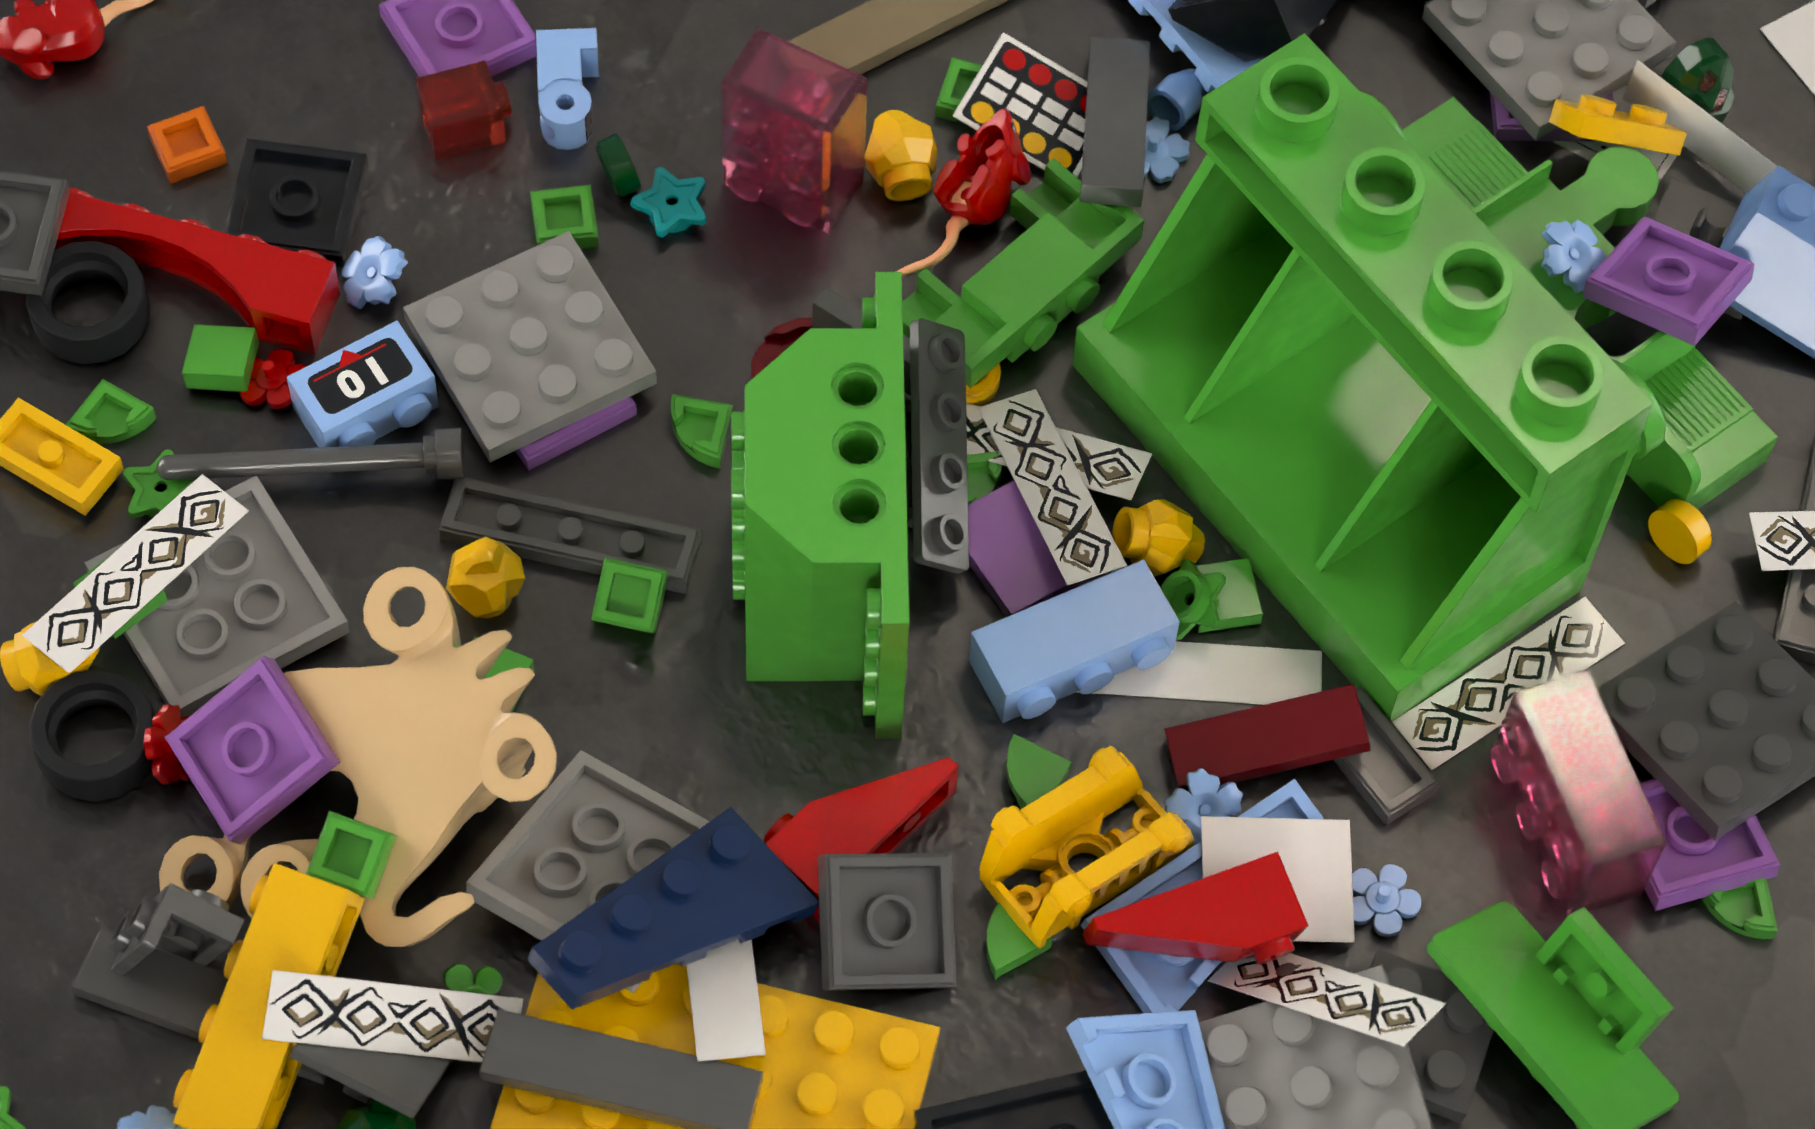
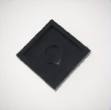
[224,139,368,267]

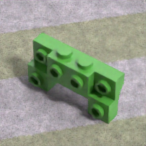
[902,158,1144,388]

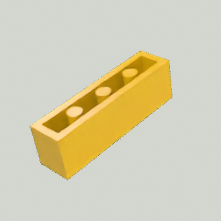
[173,863,365,1129]

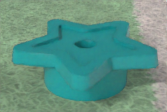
[630,167,707,237]

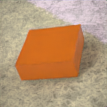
[147,106,228,184]

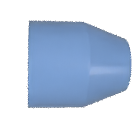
[1147,68,1207,131]

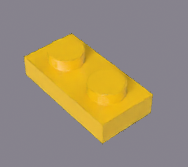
[1549,94,1687,156]
[0,397,124,516]

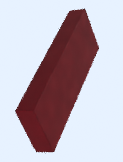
[1164,684,1371,793]

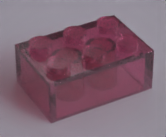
[721,28,868,234]
[1491,670,1667,916]

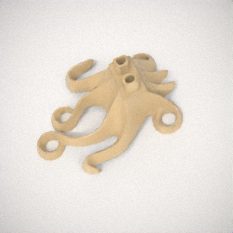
[159,567,557,947]

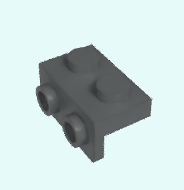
[110,883,245,976]

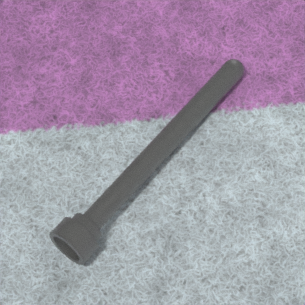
[157,428,465,480]

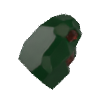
[1661,38,1735,124]

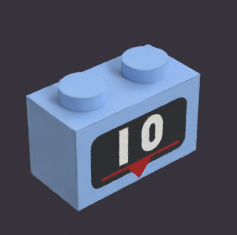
[287,320,439,448]

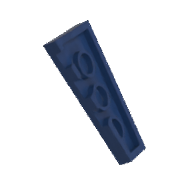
[527,807,819,1009]

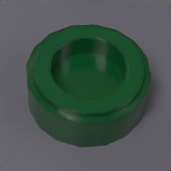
[595,133,641,197]

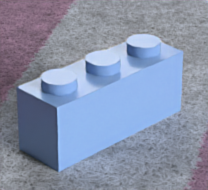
[968,559,1180,723]

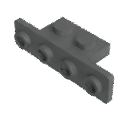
[905,318,969,573]

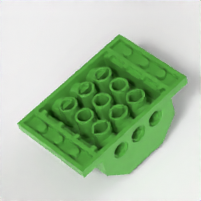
[731,272,909,739]

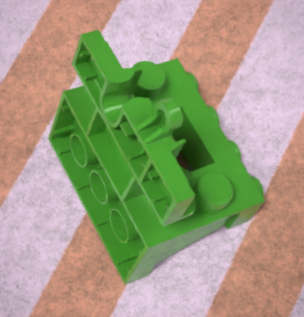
[1072,33,1778,723]

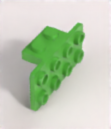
[1426,901,1679,1129]

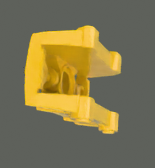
[979,746,1195,949]

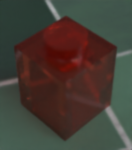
[415,60,512,160]

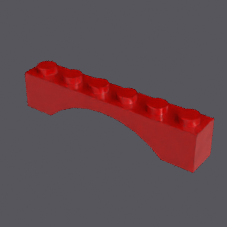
[55,188,340,355]

